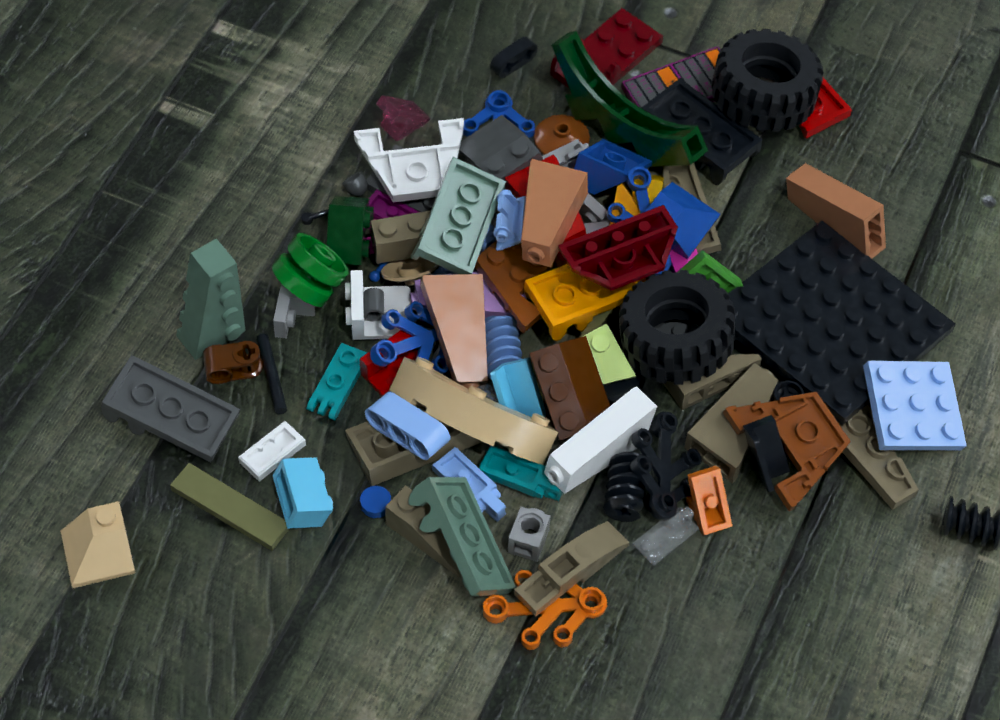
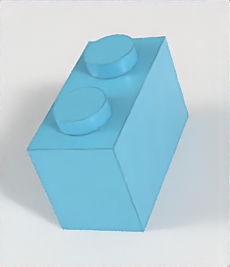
[272,457,333,529]

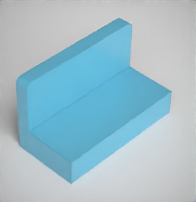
[490,357,547,417]

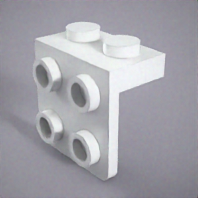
[345,270,411,340]

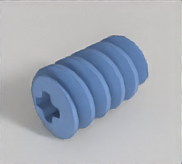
[485,315,522,380]

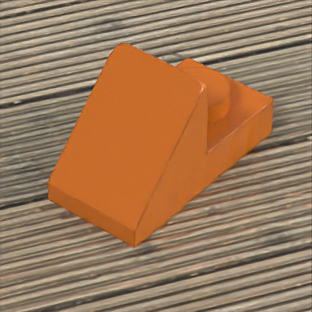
[686,466,732,535]

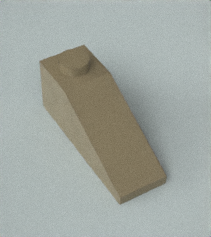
[663,354,762,410]
[385,485,461,577]

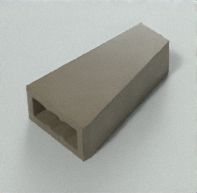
[684,363,778,483]

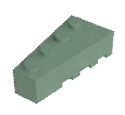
[176,238,246,360]

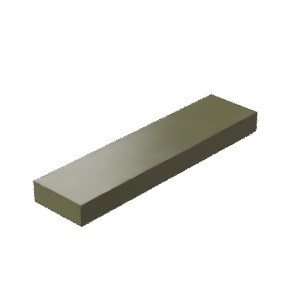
[170,463,290,551]

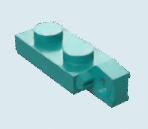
[479,445,563,501]

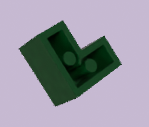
[327,196,374,265]

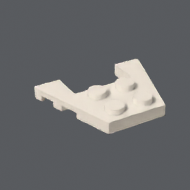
[354,118,464,202]

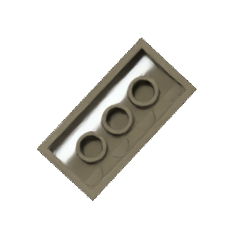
[345,405,482,486]

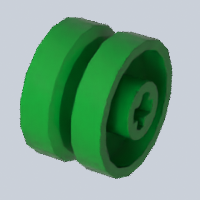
[272,233,349,307]

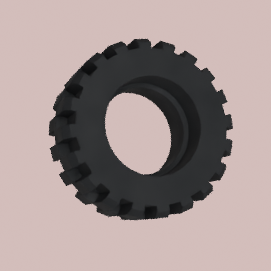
[711,29,823,132]
[619,270,735,385]

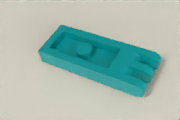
[306,343,367,420]

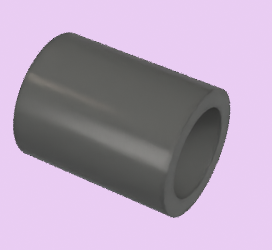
[363,288,385,321]

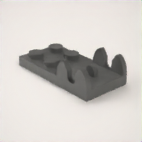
[101,355,240,462]

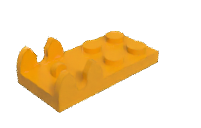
[524,264,646,341]

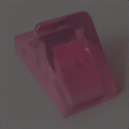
[376,95,431,141]

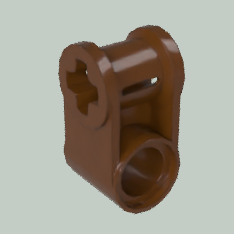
[203,341,263,384]

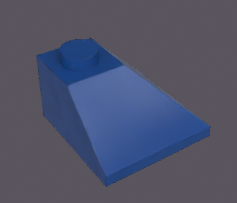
[574,139,652,195]
[645,182,720,260]

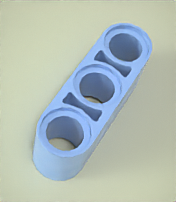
[365,392,450,460]

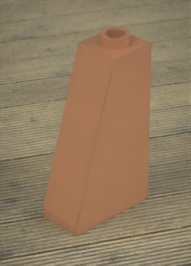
[521,159,588,267]
[786,163,886,259]
[420,274,488,389]

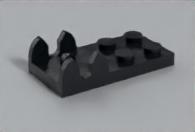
[641,78,762,185]

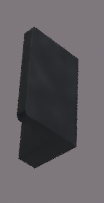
[743,415,790,493]

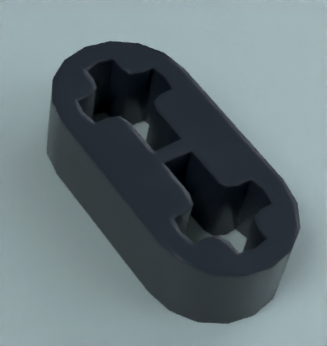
[490,36,538,78]

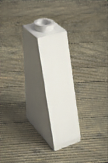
[544,386,657,494]

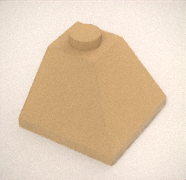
[61,501,135,588]

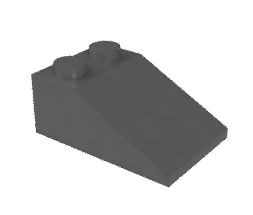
[459,115,543,190]

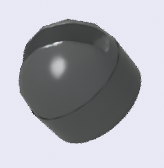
[342,172,368,196]

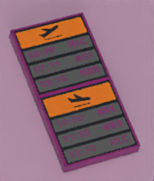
[621,46,720,108]

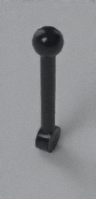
[301,209,329,225]

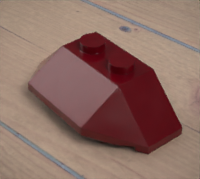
[557,205,678,291]

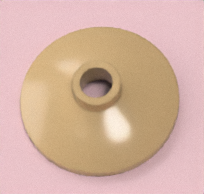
[381,257,439,286]

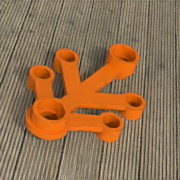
[483,570,607,650]

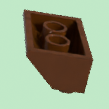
[528,336,610,442]

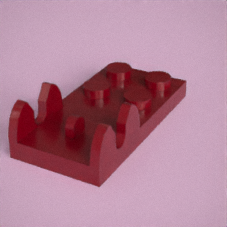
[550,8,663,89]

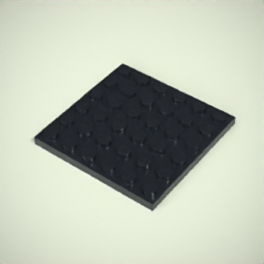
[728,221,956,425]

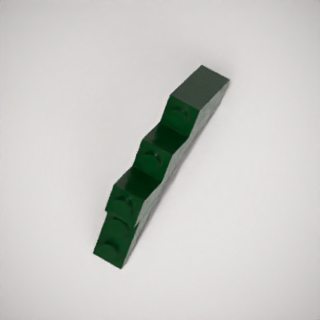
[551,31,708,167]

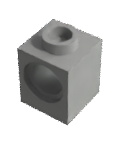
[508,507,551,562]

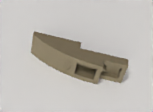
[514,521,630,617]

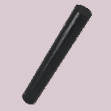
[257,333,287,415]

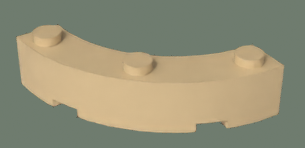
[390,357,558,465]

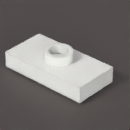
[238,421,306,482]

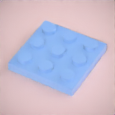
[863,361,967,450]

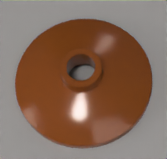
[534,115,590,155]

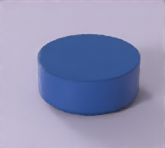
[360,486,391,518]

